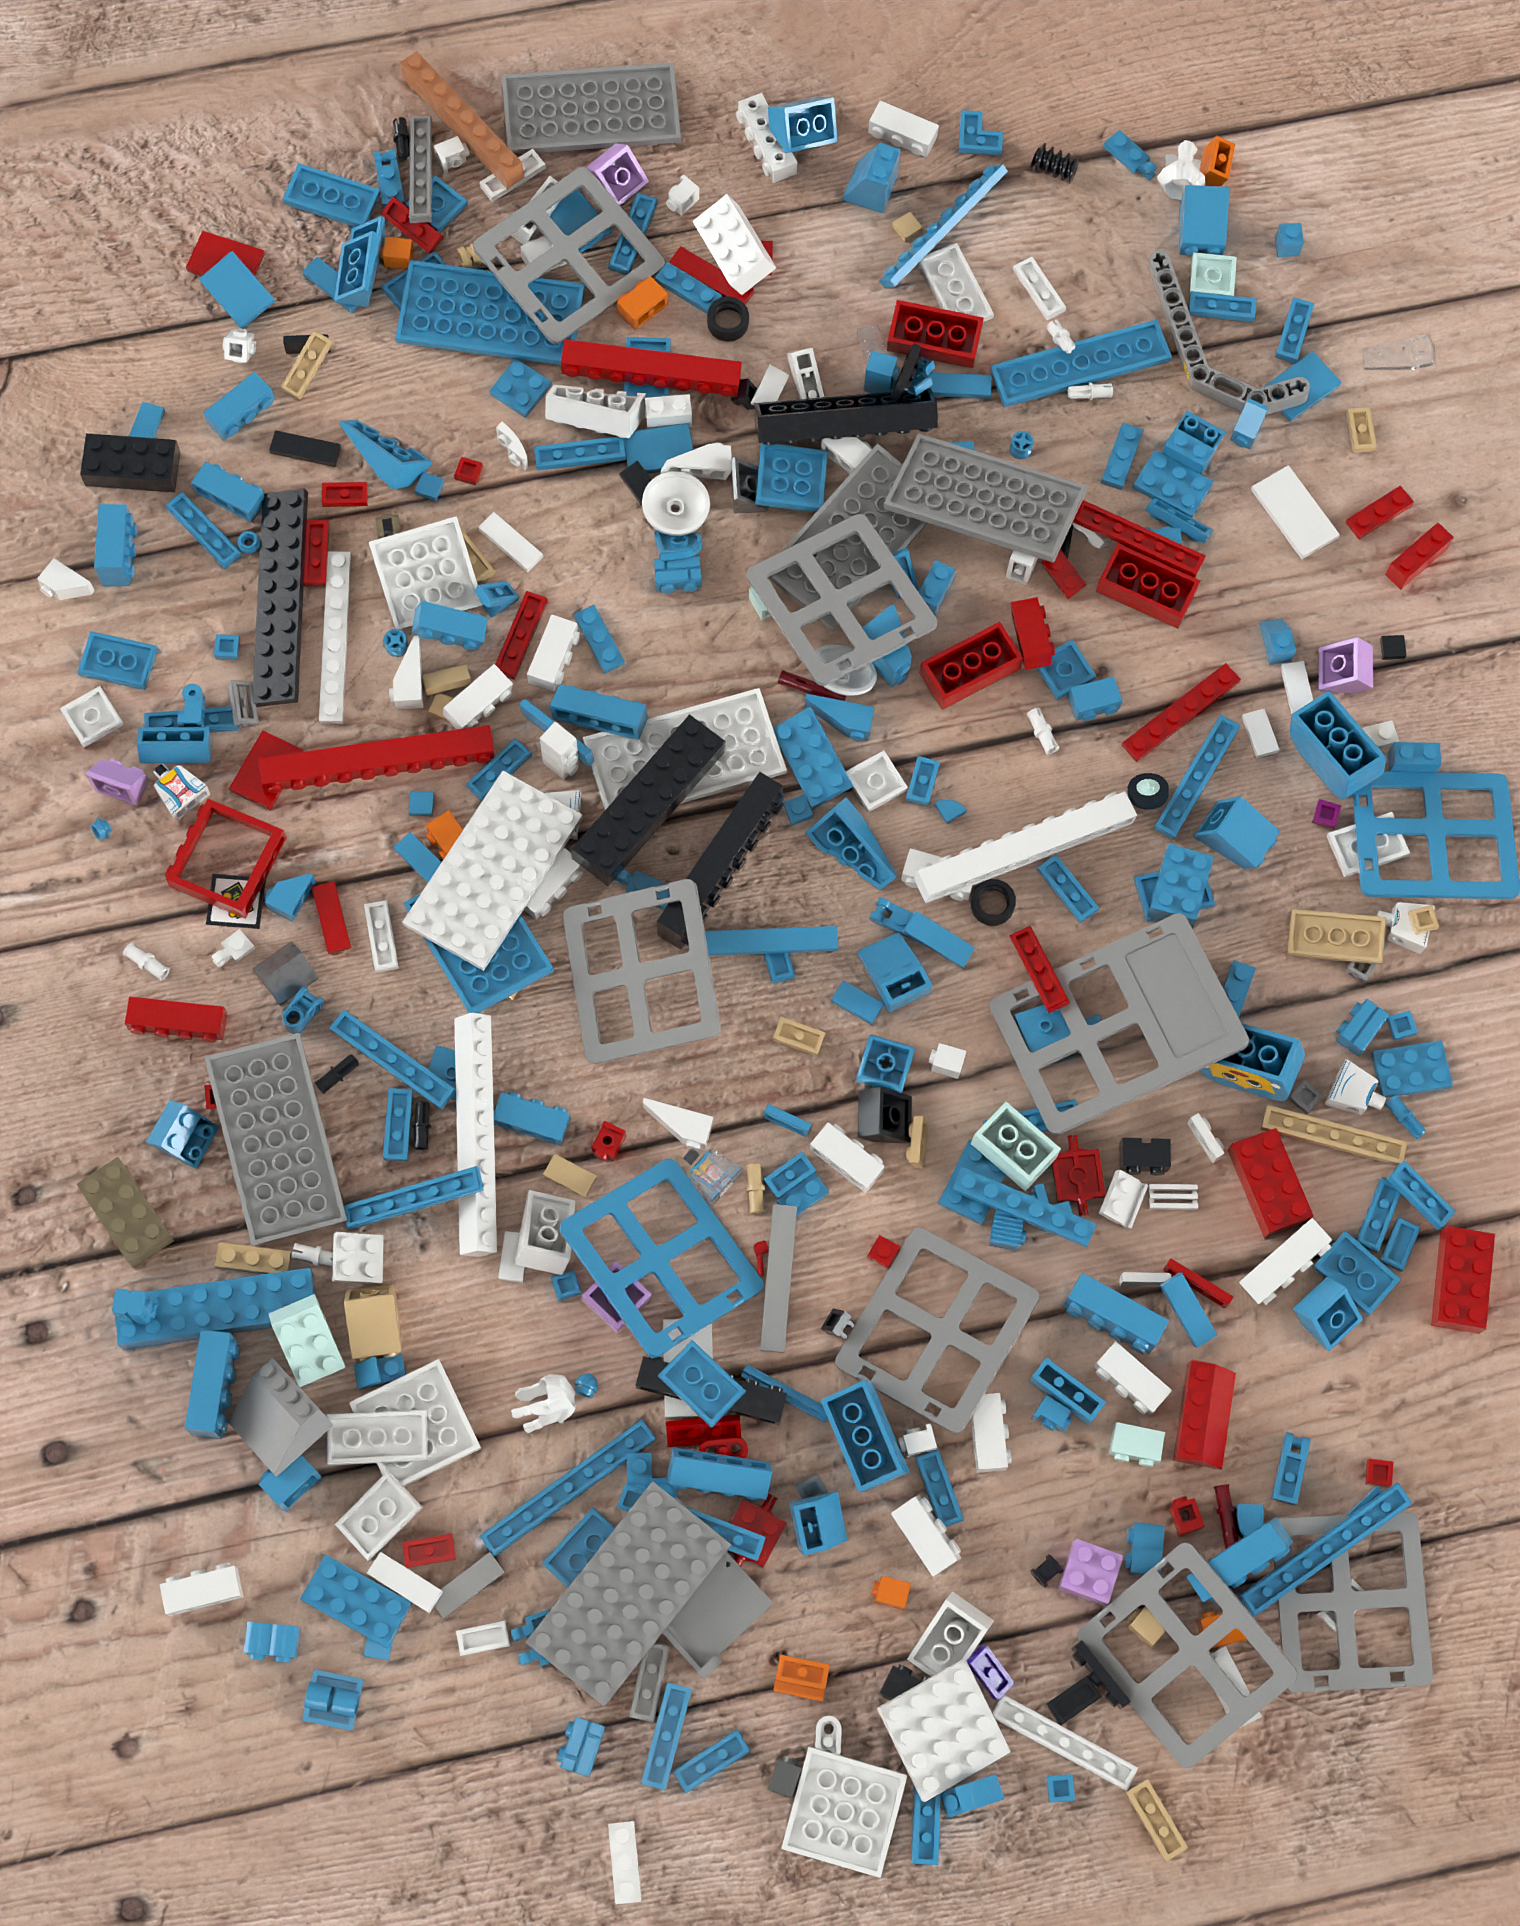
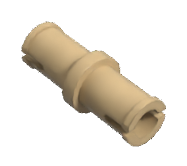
[746,1164,765,1214]

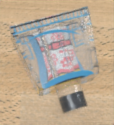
[683,1148,743,1207]

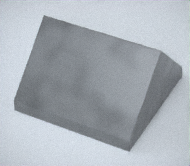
[731,457,769,514]
[253,941,319,1005]

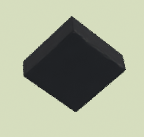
[1380,635,1407,660]

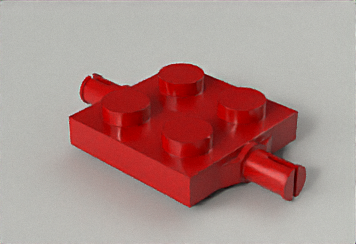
[1051,1135,1106,1217]
[731,1494,787,1568]

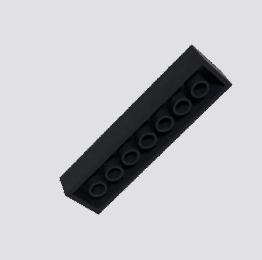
[754,388,938,445]
[571,714,726,886]
[657,771,784,950]

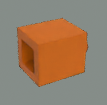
[380,237,414,270]
[871,1576,911,1610]

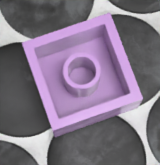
[582,1261,652,1334]
[1057,1539,1124,1606]

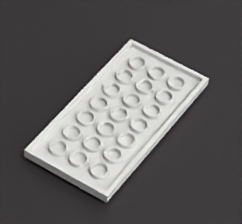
[583,688,787,810]
[402,771,583,971]

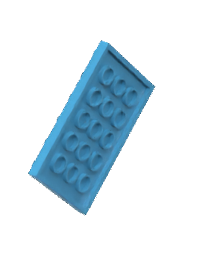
[403,893,554,1013]

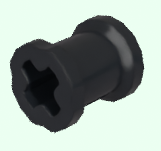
[1030,1554,1063,1588]

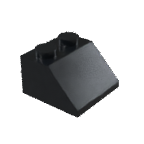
[858,1087,912,1143]

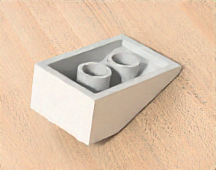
[515,1190,575,1275]
[907,1592,994,1677]

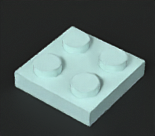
[1189,252,1237,296]

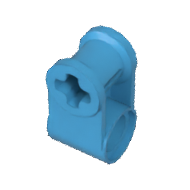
[282,986,324,1034]

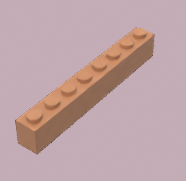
[400,51,525,189]

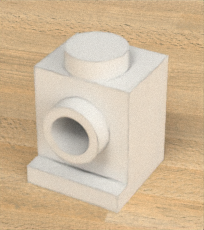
[434,136,470,175]
[666,174,699,216]
[898,1423,937,1458]

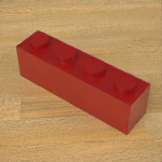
[124,996,227,1043]

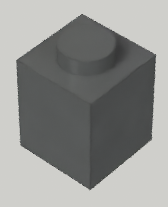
[767,1756,802,1798]

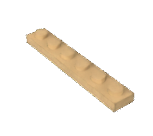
[1261,1105,1407,1166]

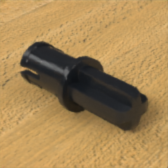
[393,117,410,160]
[314,1054,359,1094]
[412,1101,431,1150]

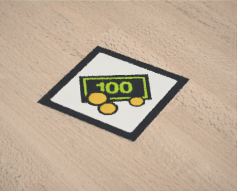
[206,874,266,929]

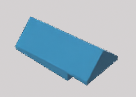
[334,216,386,307]

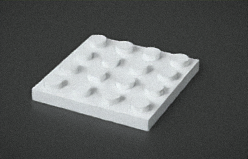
[369,516,483,630]
[349,1359,481,1487]
[877,1659,1011,1802]
[781,1746,907,1878]

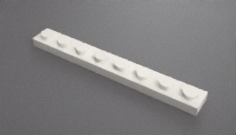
[319,551,351,724]

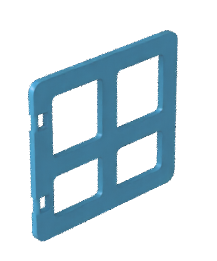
[1352,771,1520,900]
[560,1159,764,1358]

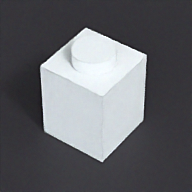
[928,1043,966,1079]

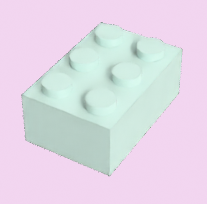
[971,1102,1061,1191]
[269,1294,346,1387]

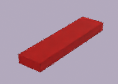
[669,246,754,305]
[495,591,548,680]
[1009,925,1070,1014]

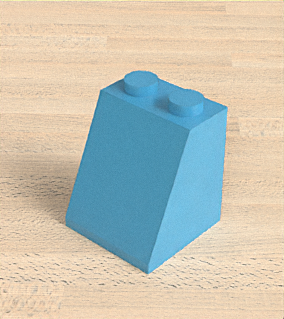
[842,143,901,213]
[1179,185,1230,256]
[862,604,912,688]
[1193,796,1280,869]

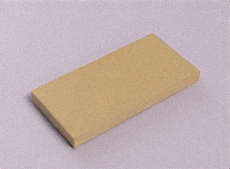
[1287,909,1387,965]

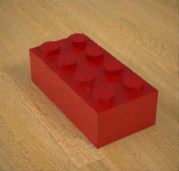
[887,300,984,368]
[1096,543,1201,629]
[919,622,1023,710]
[1227,1128,1314,1239]
[1431,1226,1495,1334]

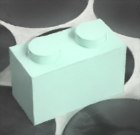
[1108,1422,1165,1467]

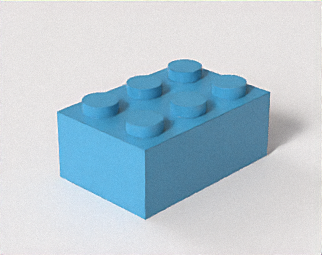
[94,504,137,586]
[1147,843,1214,928]

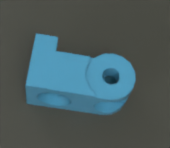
[177,684,205,727]

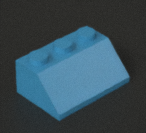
[768,97,838,153]

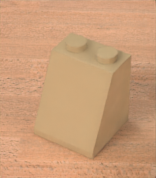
[344,1283,402,1361]

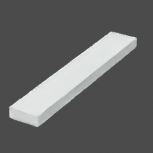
[992,1695,1138,1791]

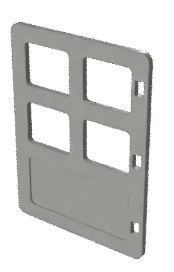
[990,913,1249,1135]

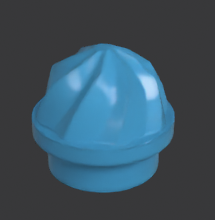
[574,1373,598,1398]

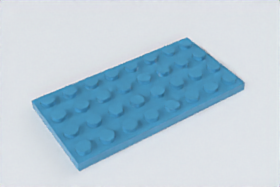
[395,260,585,365]

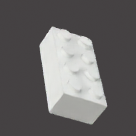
[693,194,776,295]

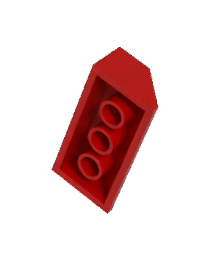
[1173,1360,1236,1470]

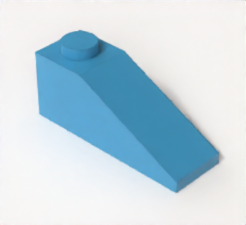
[805,694,874,741]

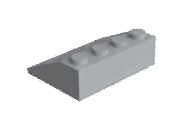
[229,1358,333,1477]

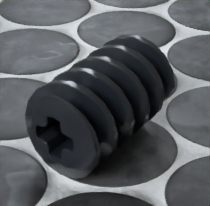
[1030,143,1079,184]

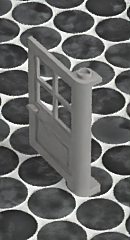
[663,1497,773,1679]

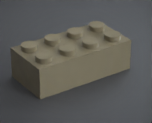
[77,1157,174,1268]

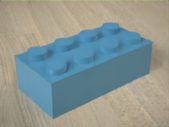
[1063,1273,1169,1354]
[185,1330,240,1439]
[821,1380,910,1492]
[1186,1517,1293,1603]

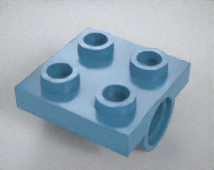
[302,1669,364,1731]

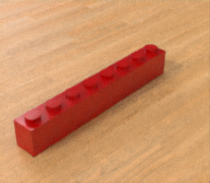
[561,339,742,397]

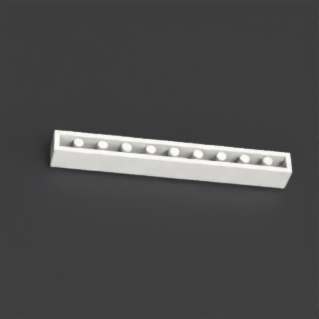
[914,791,1137,903]
[454,1013,497,1257]

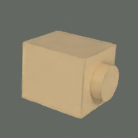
[1127,1606,1166,1647]

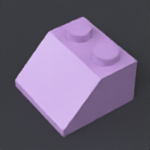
[586,143,649,205]
[1319,637,1373,693]
[86,759,149,806]

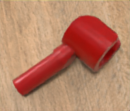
[753,1240,769,1276]

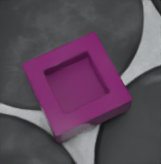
[1312,799,1341,829]

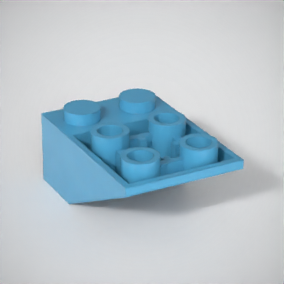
[857,932,933,1013]

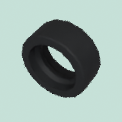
[707,296,749,342]
[971,879,1016,926]

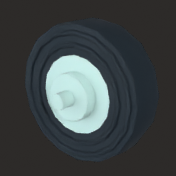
[1127,773,1169,810]

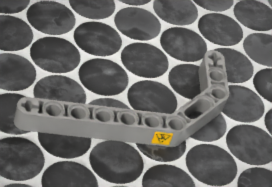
[1149,250,1310,415]

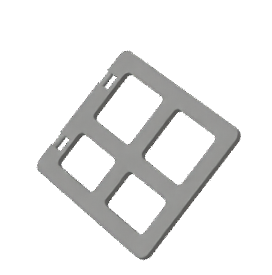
[473,167,665,344]
[747,514,937,686]
[563,879,721,1064]
[835,1228,1039,1433]
[1274,1512,1433,1693]
[1078,1542,1298,1768]

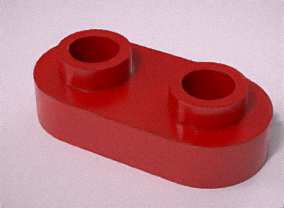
[698,1436,748,1458]

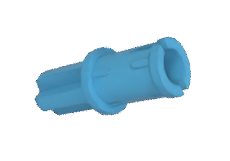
[1385,1094,1426,1139]

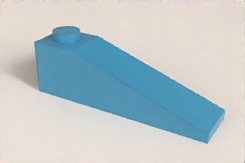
[340,419,433,489]
[805,797,898,890]

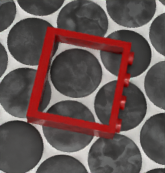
[165,799,287,919]

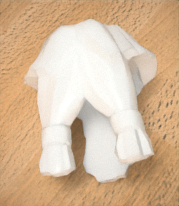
[1157,140,1205,200]
[511,1374,576,1433]

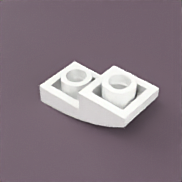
[751,364,789,405]
[496,422,528,470]

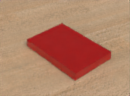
[186,230,265,276]
[229,730,304,811]

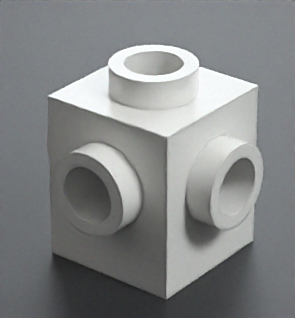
[222,328,256,363]

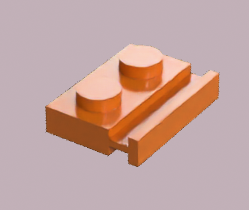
[773,1654,830,1702]

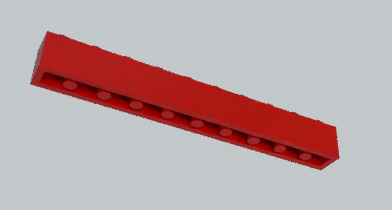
[258,725,495,794]

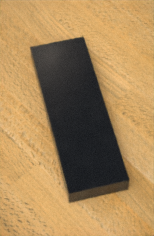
[269,430,341,467]

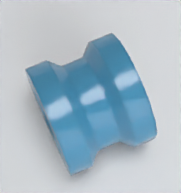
[1010,431,1034,459]
[384,629,408,657]

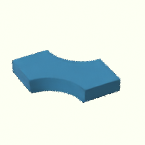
[908,357,935,396]

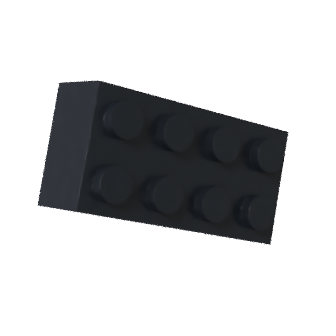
[80,433,181,493]

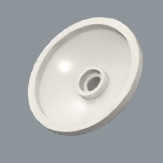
[642,471,710,536]
[815,644,877,696]

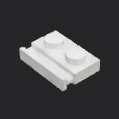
[1099,1170,1148,1229]

